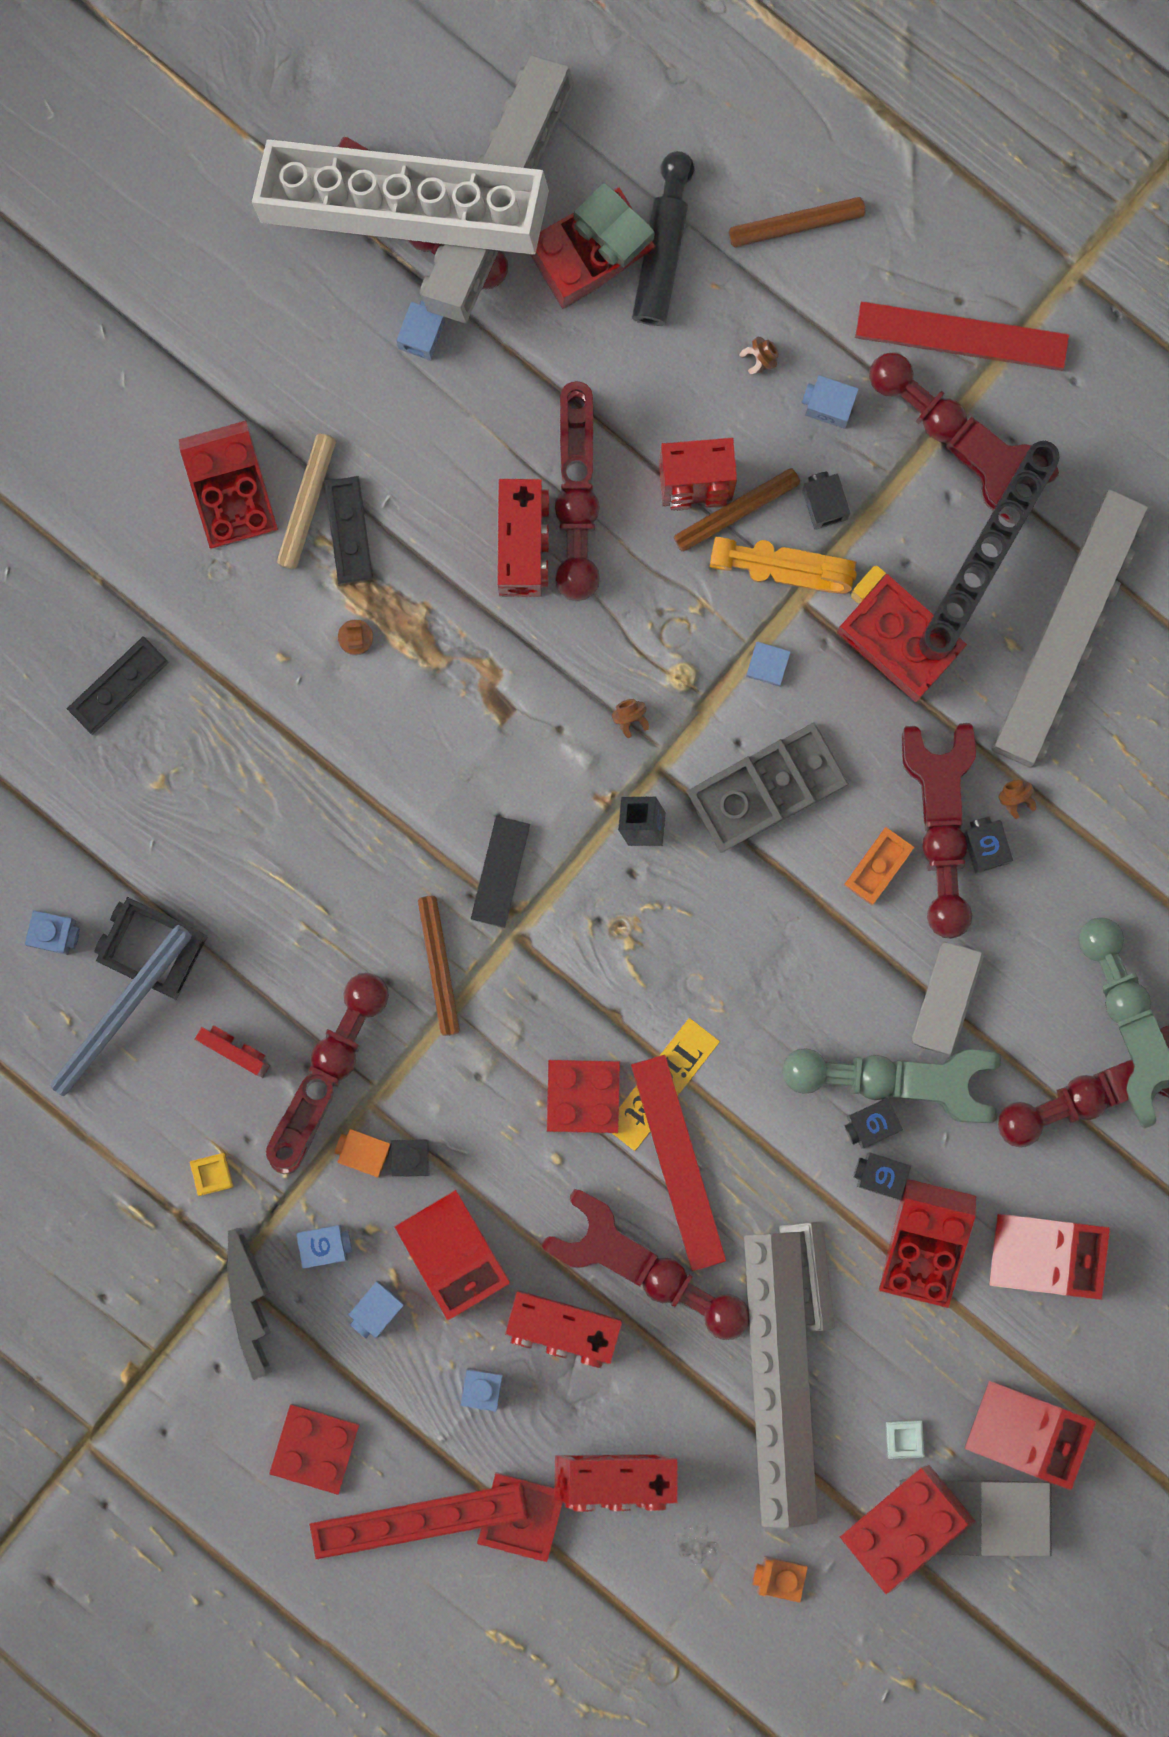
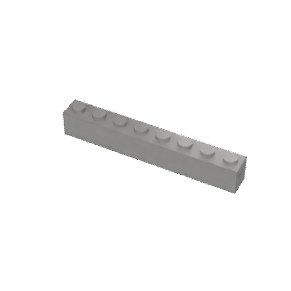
[420,55,574,324]
[991,489,1149,767]
[744,1232,818,1528]

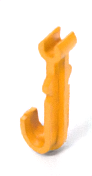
[709,537,857,593]

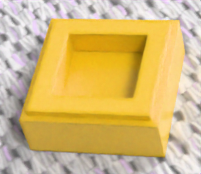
[851,565,886,604]
[189,1152,234,1196]

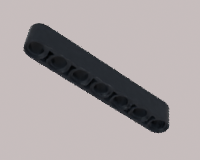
[919,441,1060,660]

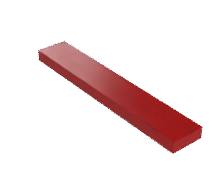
[855,301,1069,371]
[631,1054,726,1271]
[309,1483,529,1560]

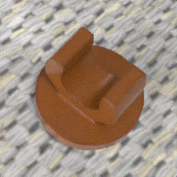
[739,336,779,374]
[338,619,373,655]
[612,699,649,738]
[998,780,1036,819]

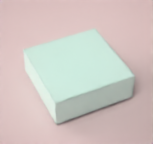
[885,1420,925,1459]

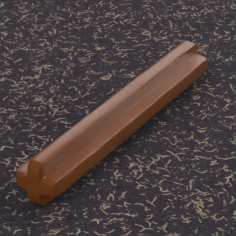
[729,197,866,247]
[674,468,801,551]
[418,896,460,1036]

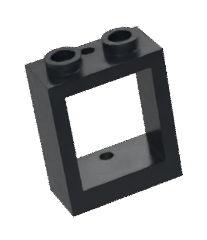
[94,897,208,1000]

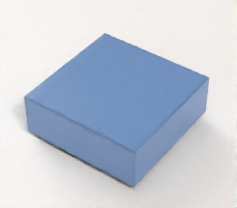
[746,641,790,687]

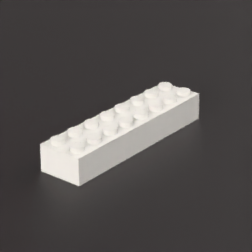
[252,139,549,255]

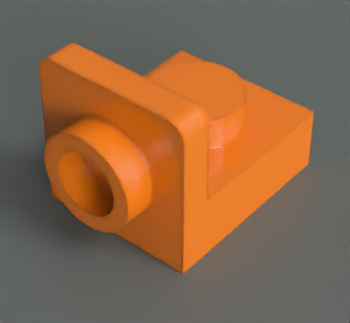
[752,1556,808,1603]

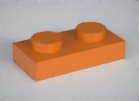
[844,827,915,906]

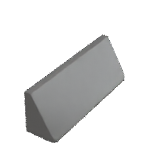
[912,942,984,1056]
[779,1222,835,1332]

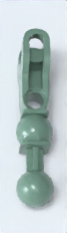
[1078,917,1169,1129]
[782,1048,1001,1123]

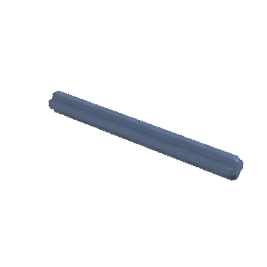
[50,925,192,1096]

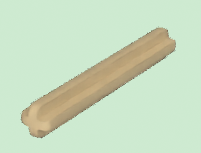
[277,434,336,569]

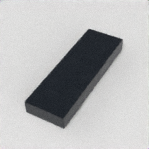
[324,476,374,586]
[66,636,169,735]
[471,816,530,928]

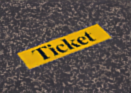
[612,1018,720,1151]

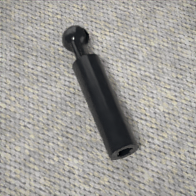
[632,151,695,326]

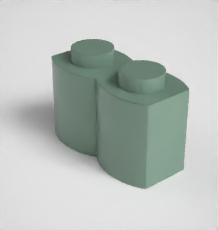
[574,183,654,268]

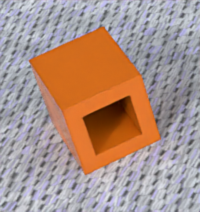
[334,1129,391,1178]

